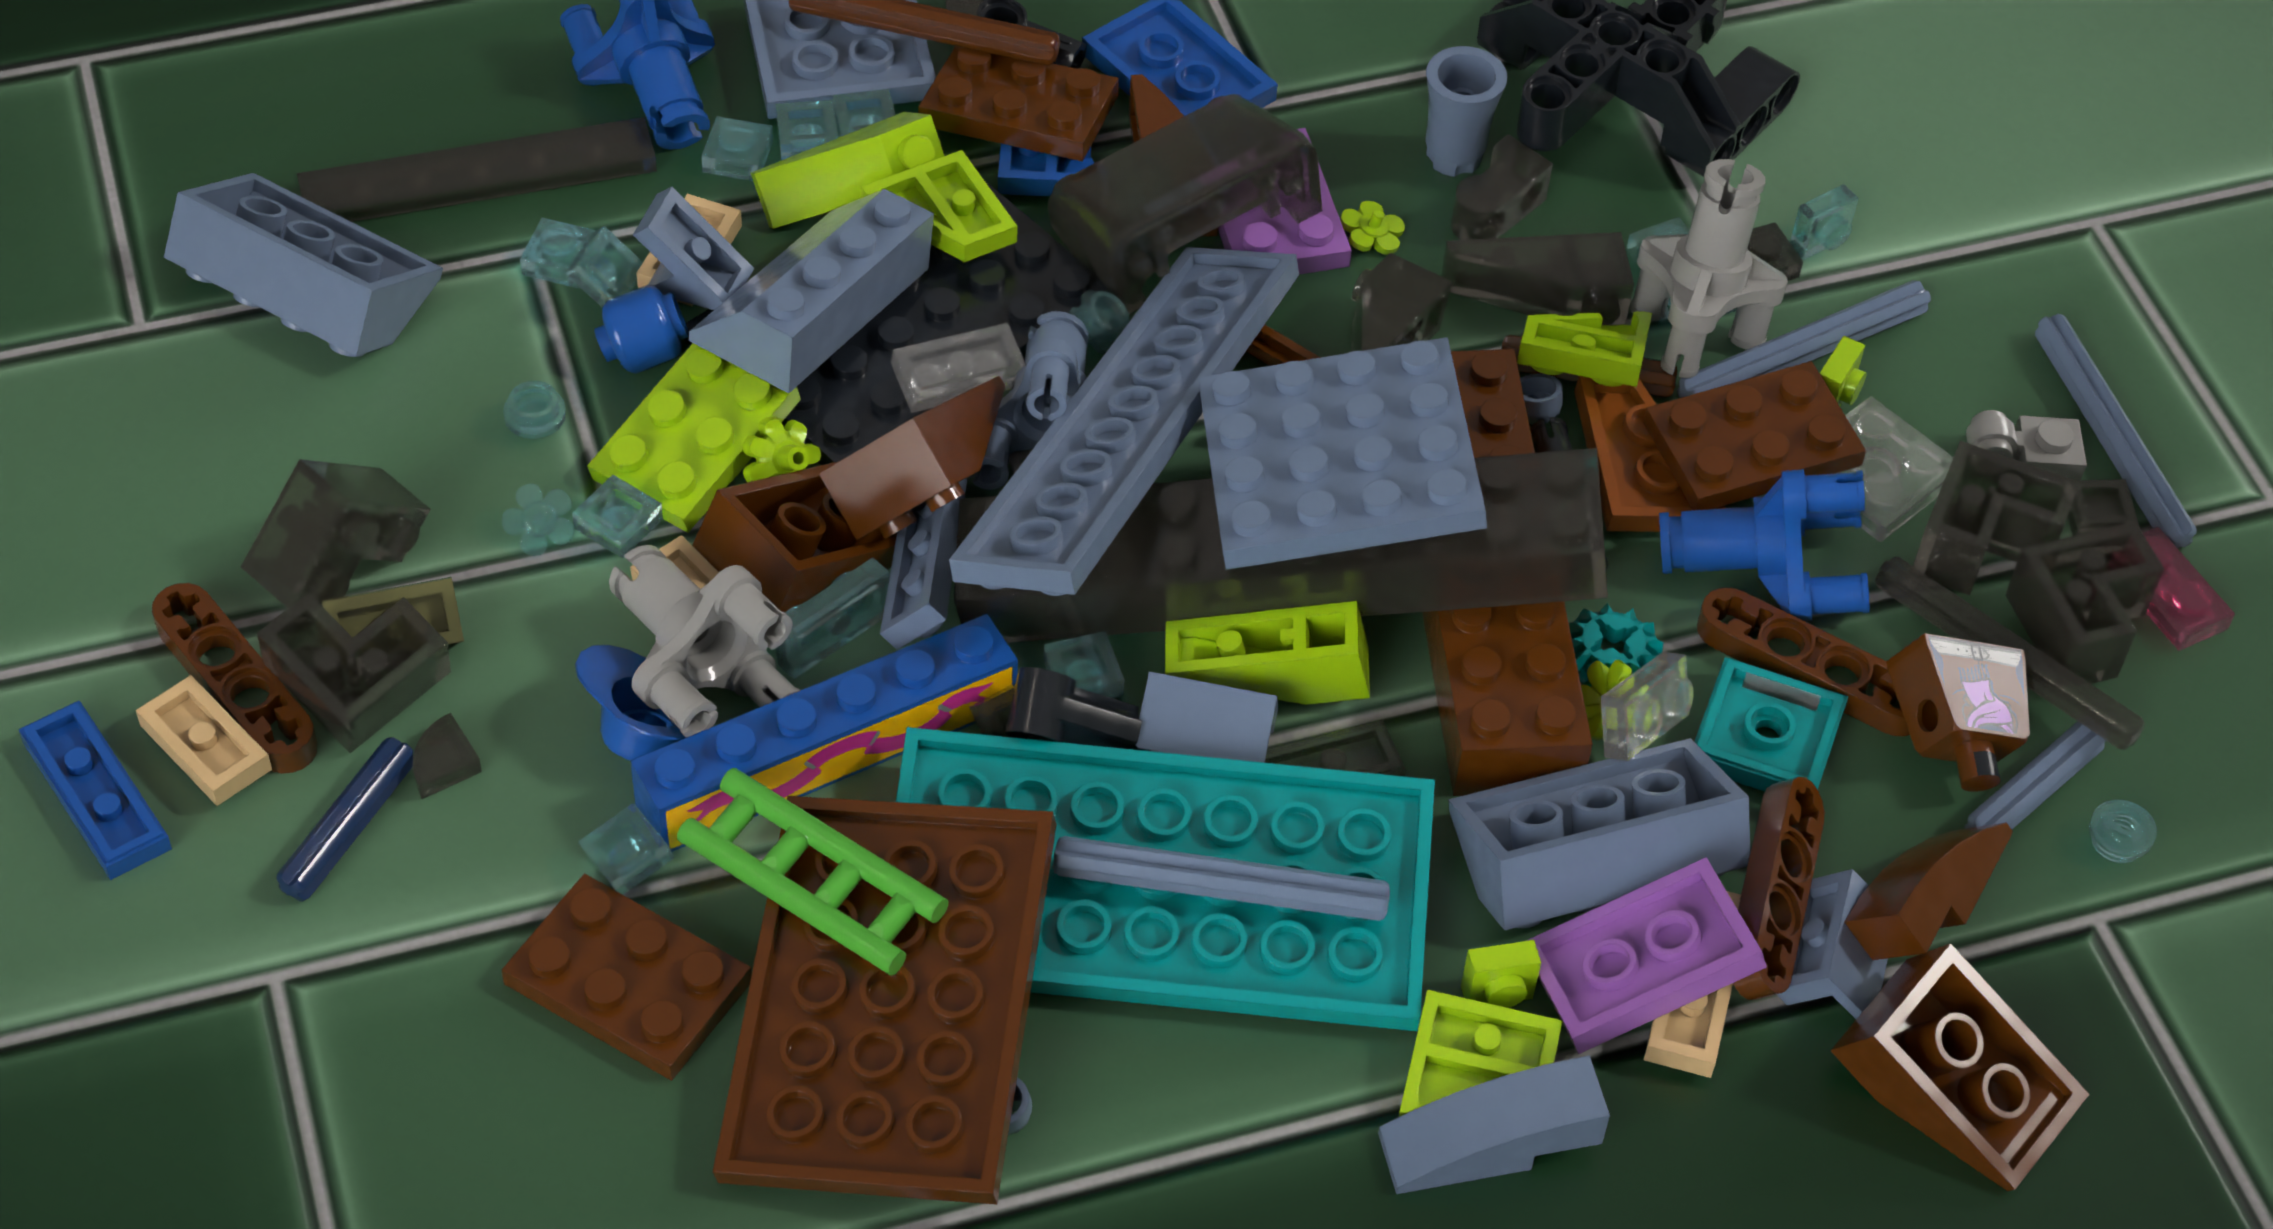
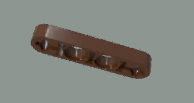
[152,583,318,774]
[1697,588,1910,736]
[1733,777,1825,1000]

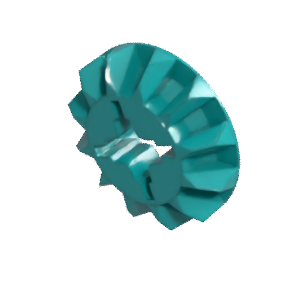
[1569,602,1664,690]

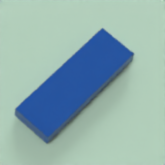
[18,700,172,880]

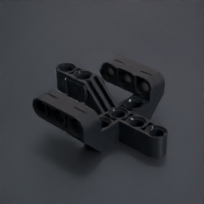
[1477,0,1800,177]

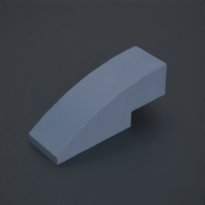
[1378,1055,1610,1194]

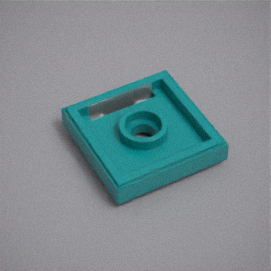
[1694,657,1849,791]

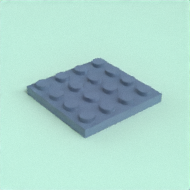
[1198,337,1487,570]

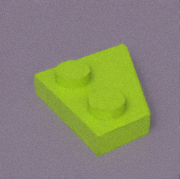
[861,150,1017,262]
[1517,311,1653,387]
[1399,990,1563,1117]

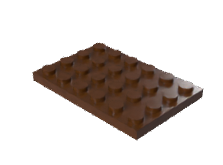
[713,796,1057,1205]

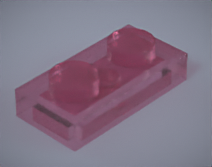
[2103,527,2235,651]

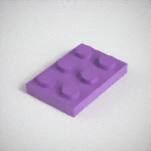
[1202,128,1352,274]
[1526,857,1767,1054]

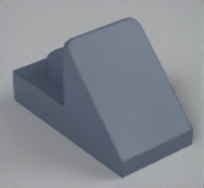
[633,187,754,310]

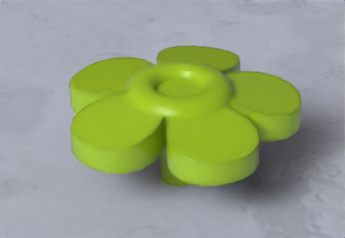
[1340,201,1405,255]

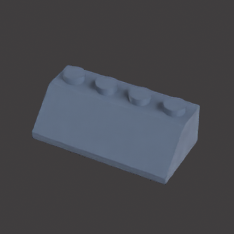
[164,173,443,357]
[689,189,934,393]
[1448,738,1750,930]

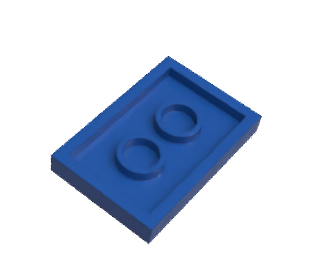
[1082,0,1278,142]

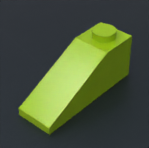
[751,112,944,229]
[1165,601,1370,705]

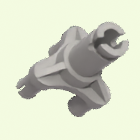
[1629,159,1788,378]
[609,545,800,738]

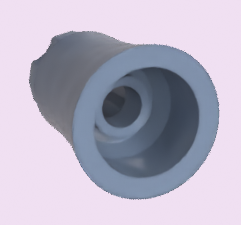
[1425,46,1507,177]

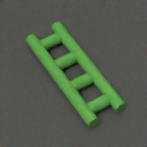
[677,768,948,976]

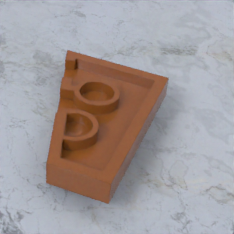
[1574,376,1725,532]

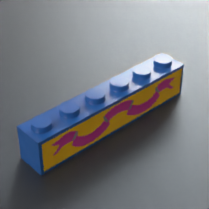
[630,614,1018,855]

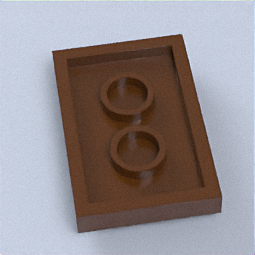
[918,46,1119,162]
[1643,361,1866,510]
[501,873,752,1081]

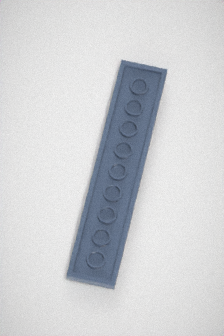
[949,247,1299,596]

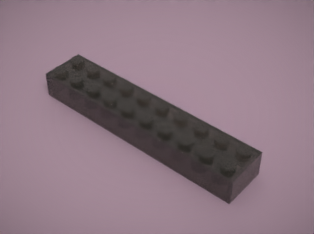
[954,448,1608,643]

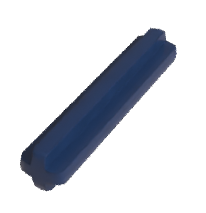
[276,737,415,901]

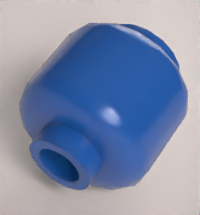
[594,285,689,374]

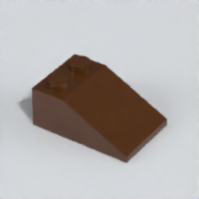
[819,375,1006,540]
[692,461,897,623]
[1830,943,2090,1191]

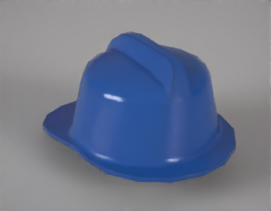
[575,645,686,761]

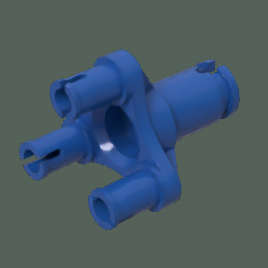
[560,0,715,150]
[1659,469,1870,622]

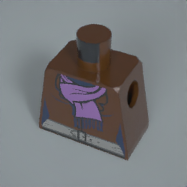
[1886,633,2030,792]

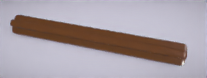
[789,0,1060,66]

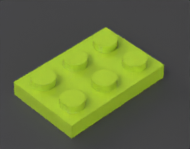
[587,343,801,533]

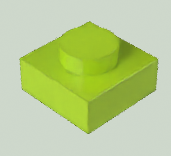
[1820,336,1867,406]
[1461,940,1541,1008]

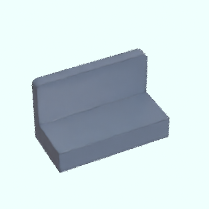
[1135,671,1278,763]
[1777,869,1888,1019]

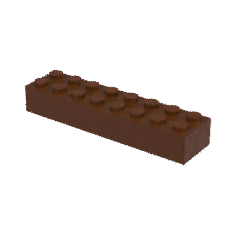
[1410,349,1593,796]

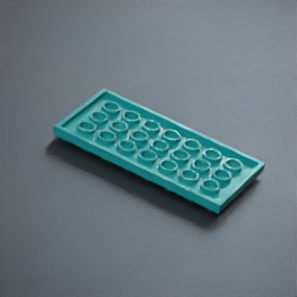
[896,727,1435,1031]

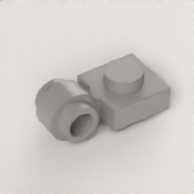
[1966,410,2087,481]

